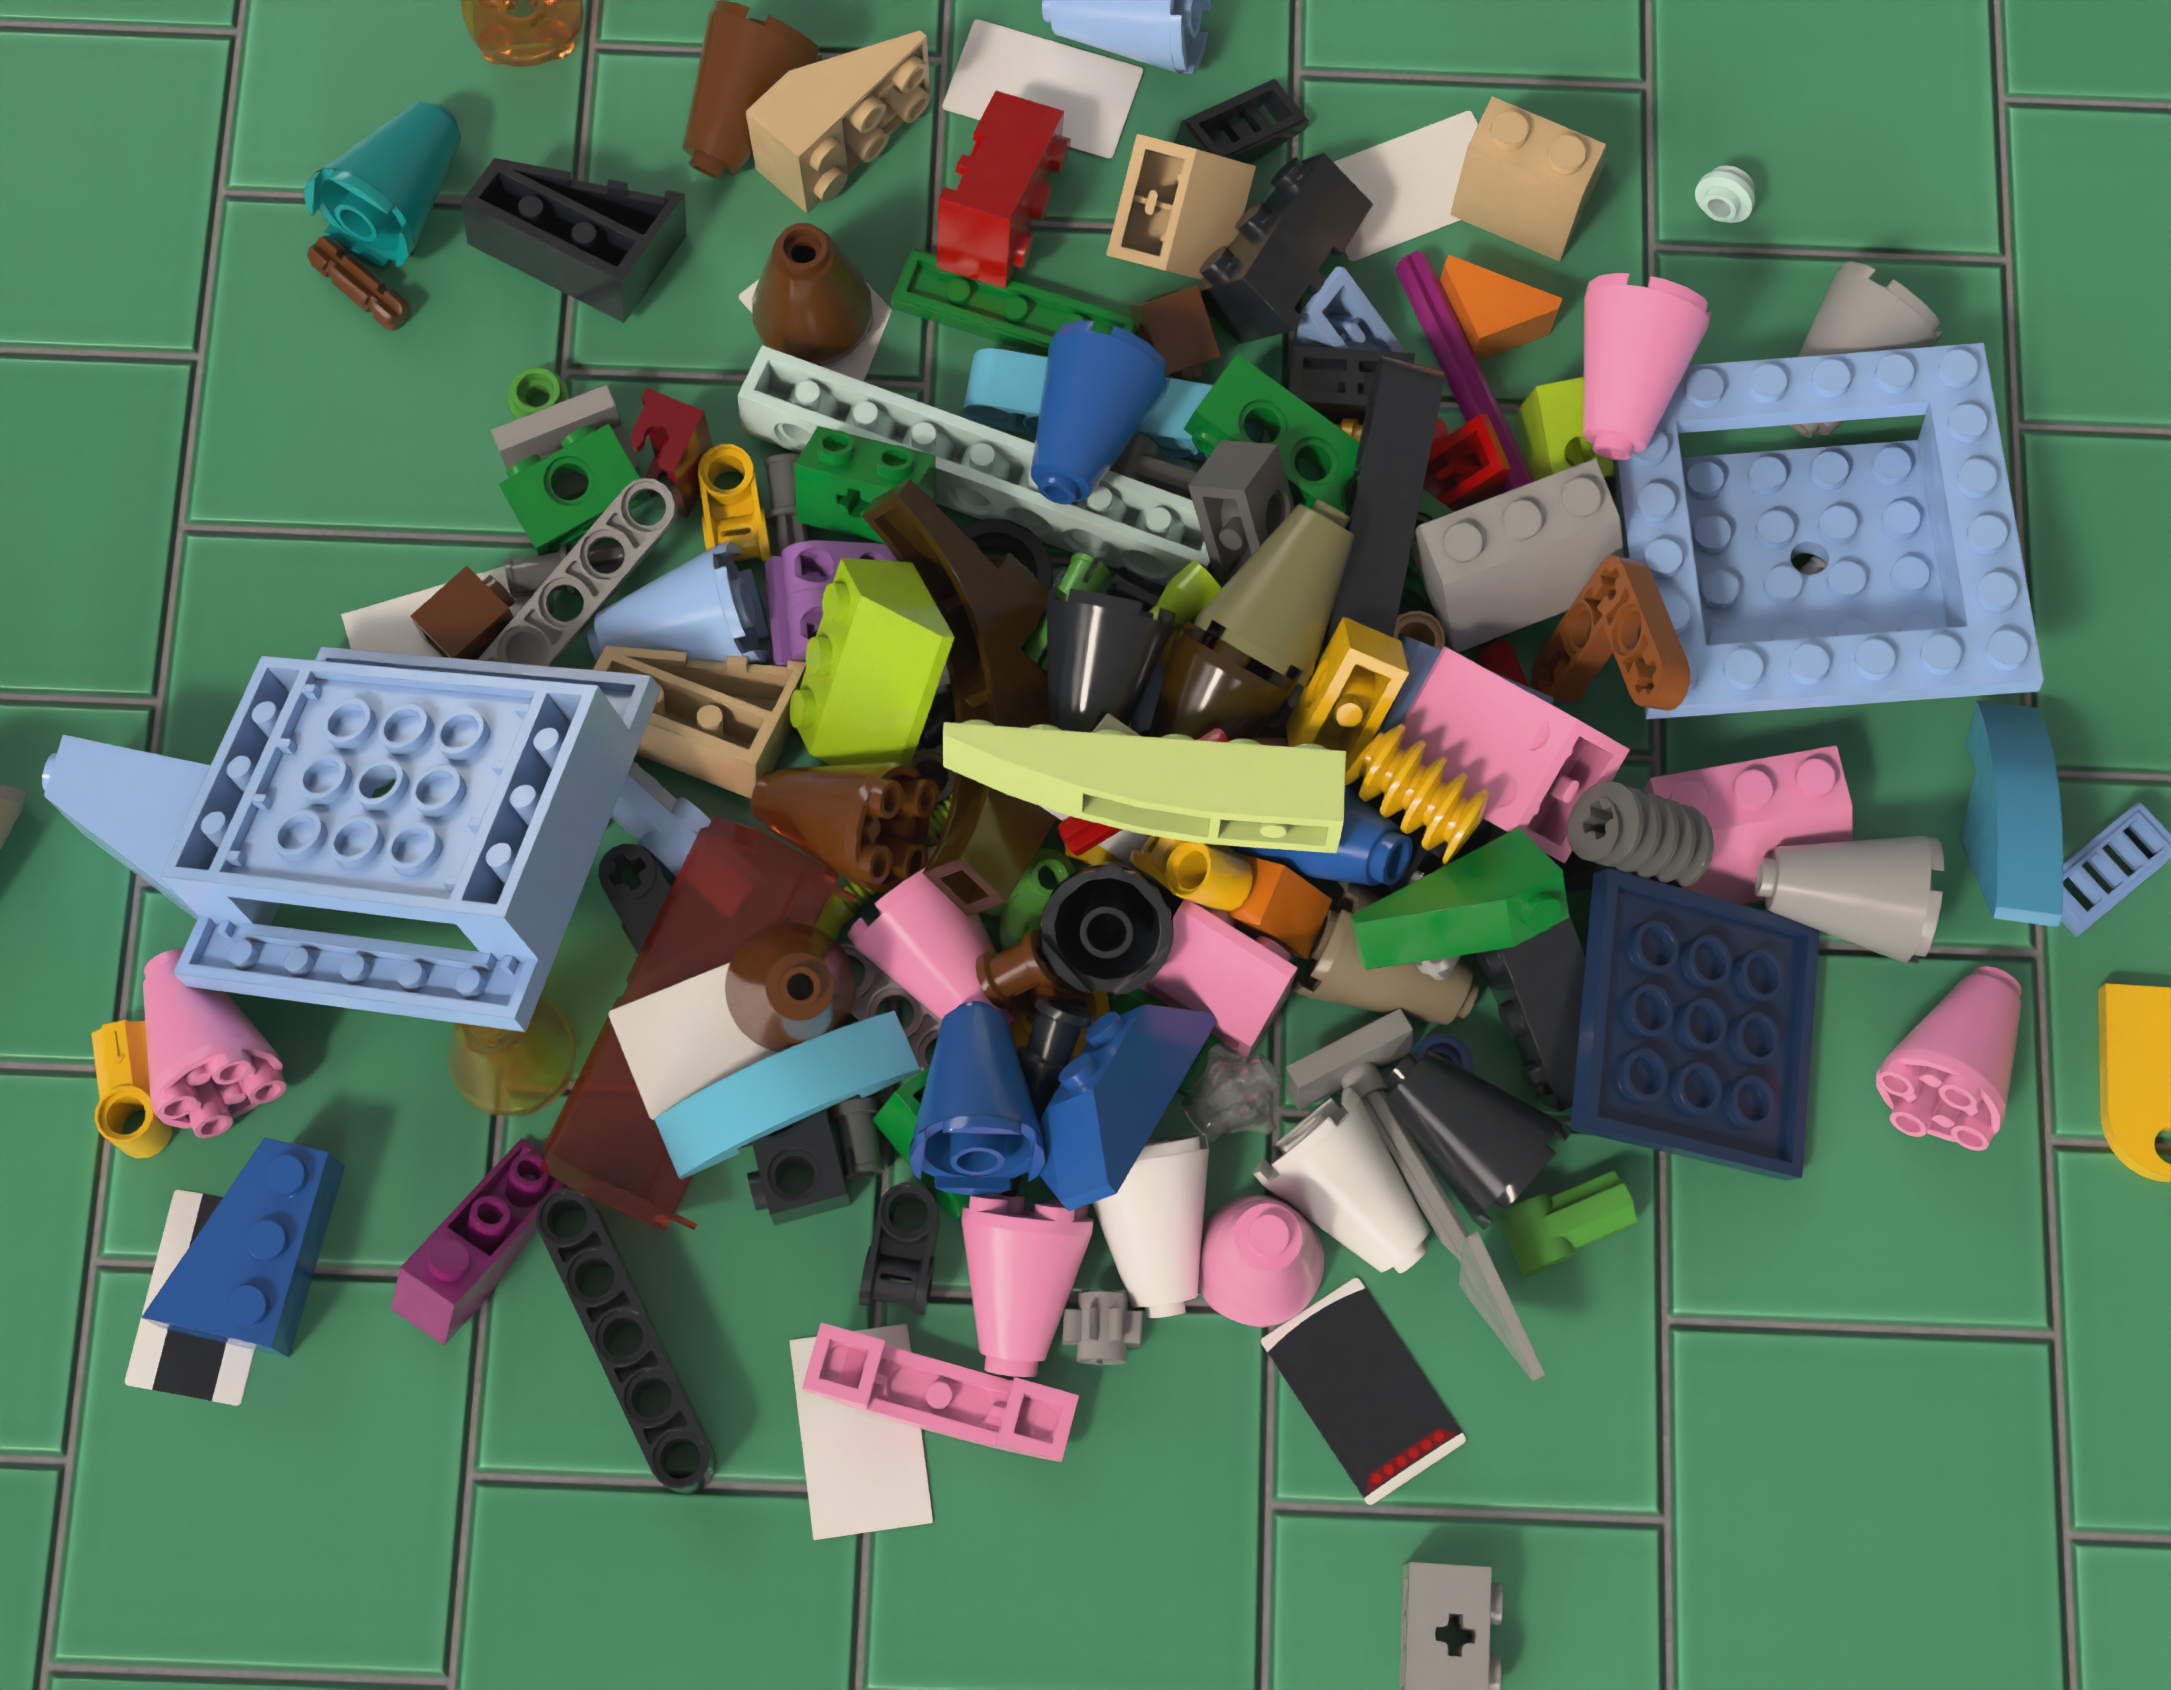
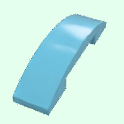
[654,1011,922,1180]

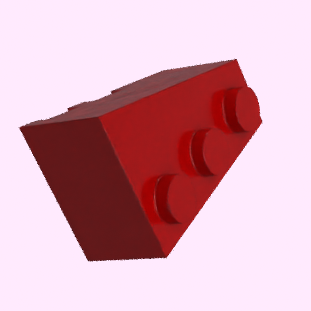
[937,91,1071,289]

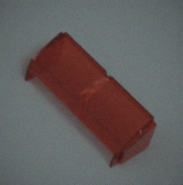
[540,816,857,1231]

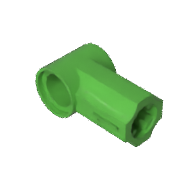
[1495,1171,1638,1278]

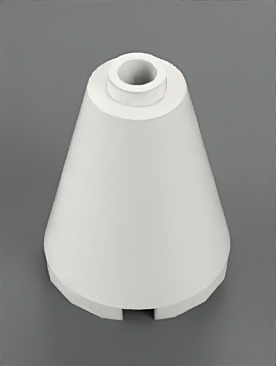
[1252,1088,1430,1274]
[1092,1134,1209,1318]

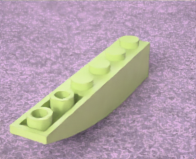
[943,720,1346,853]

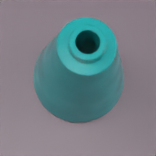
[303,102,461,268]

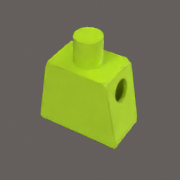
[1515,377,1614,484]

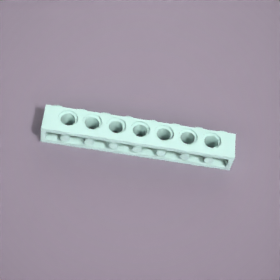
[738,345,1212,587]

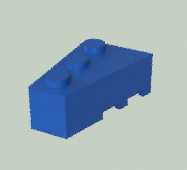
[141,1137,345,1358]

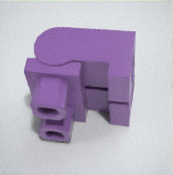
[764,540,898,667]

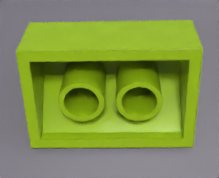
[789,558,954,766]

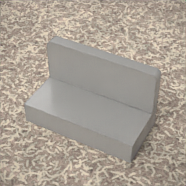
[490,384,639,500]

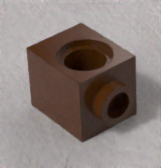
[1129,286,1221,381]
[410,566,515,660]

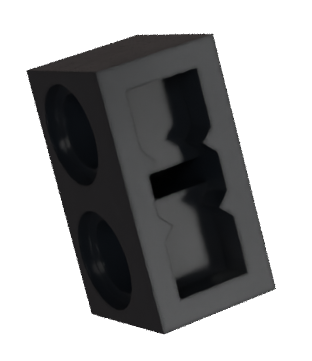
[741,1109,851,1225]

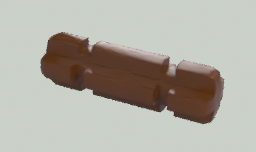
[307,235,411,331]

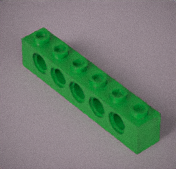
[1183,353,1495,648]

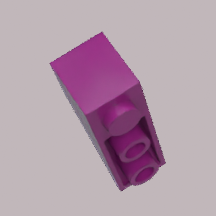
[391,1138,574,1346]

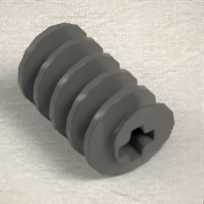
[1567,781,1714,888]

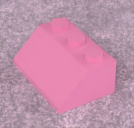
[1643,745,1853,906]

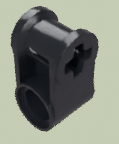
[598,844,705,973]
[859,1182,940,1316]

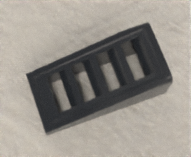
[1174,78,1309,164]

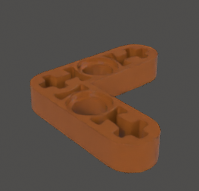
[1532,555,1690,711]

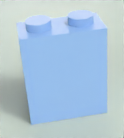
[42,735,211,920]

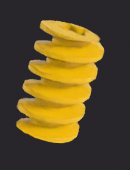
[1345,724,1490,865]

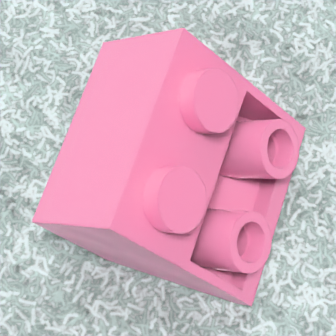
[1140,899,1298,1061]

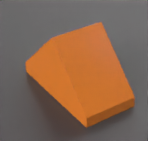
[1440,255,1563,362]
[1194,853,1332,960]

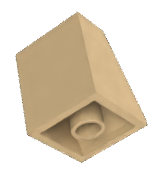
[1450,96,1607,262]

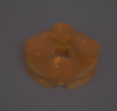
[461,0,583,67]

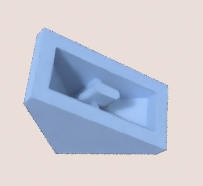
[1295,266,1407,353]

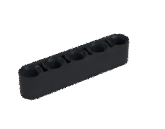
[1320,356,1444,654]
[536,1188,717,1494]

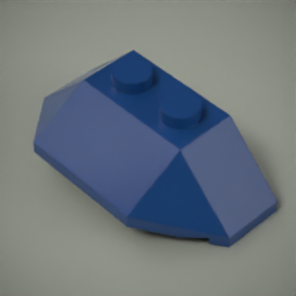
[1036,1004,1217,1211]

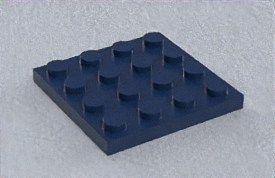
[1570,868,1820,1181]

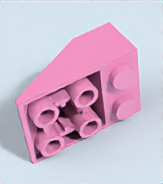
[1400,646,1630,864]

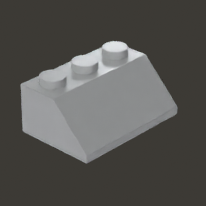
[1410,458,1624,653]

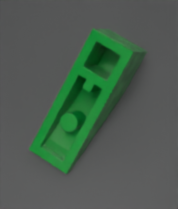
[1350,827,1569,970]

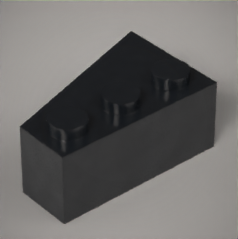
[1197,153,1373,344]
[1474,914,1586,1111]

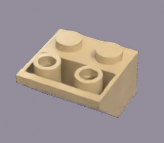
[1106,134,1256,280]

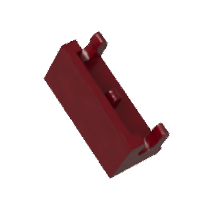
[631,388,713,518]

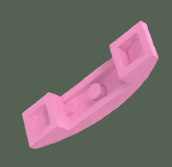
[802,1323,1079,1462]

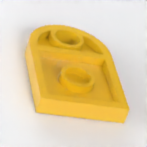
[2098,983,2171,1182]

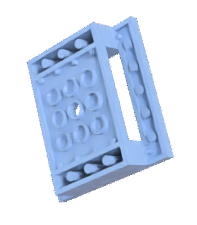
[1607,343,2044,719]
[159,647,661,1032]

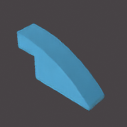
[1960,700,2063,927]

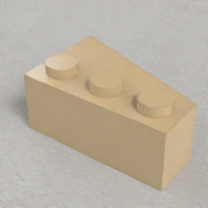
[593,646,806,799]

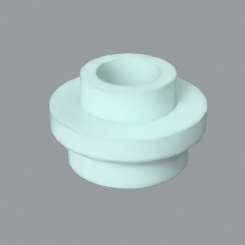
[1695,165,1755,223]

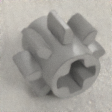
[1063,1292,1142,1365]

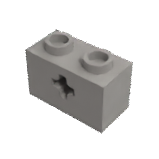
[1399,1562,1503,1690]

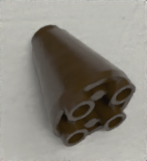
[1148,620,1297,741]

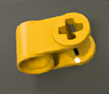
[698,444,772,563]
[1129,835,1253,912]

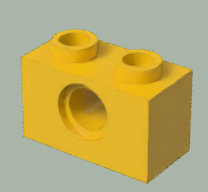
[1285,616,1409,774]

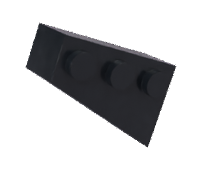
[461,158,687,323]

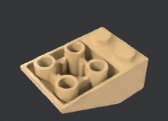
[745,30,931,214]

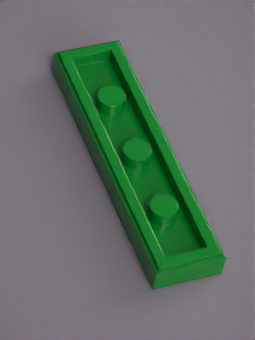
[891,247,1138,357]

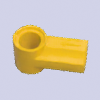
[91,1020,173,1159]

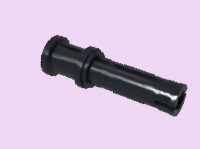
[1001,994,1094,1197]

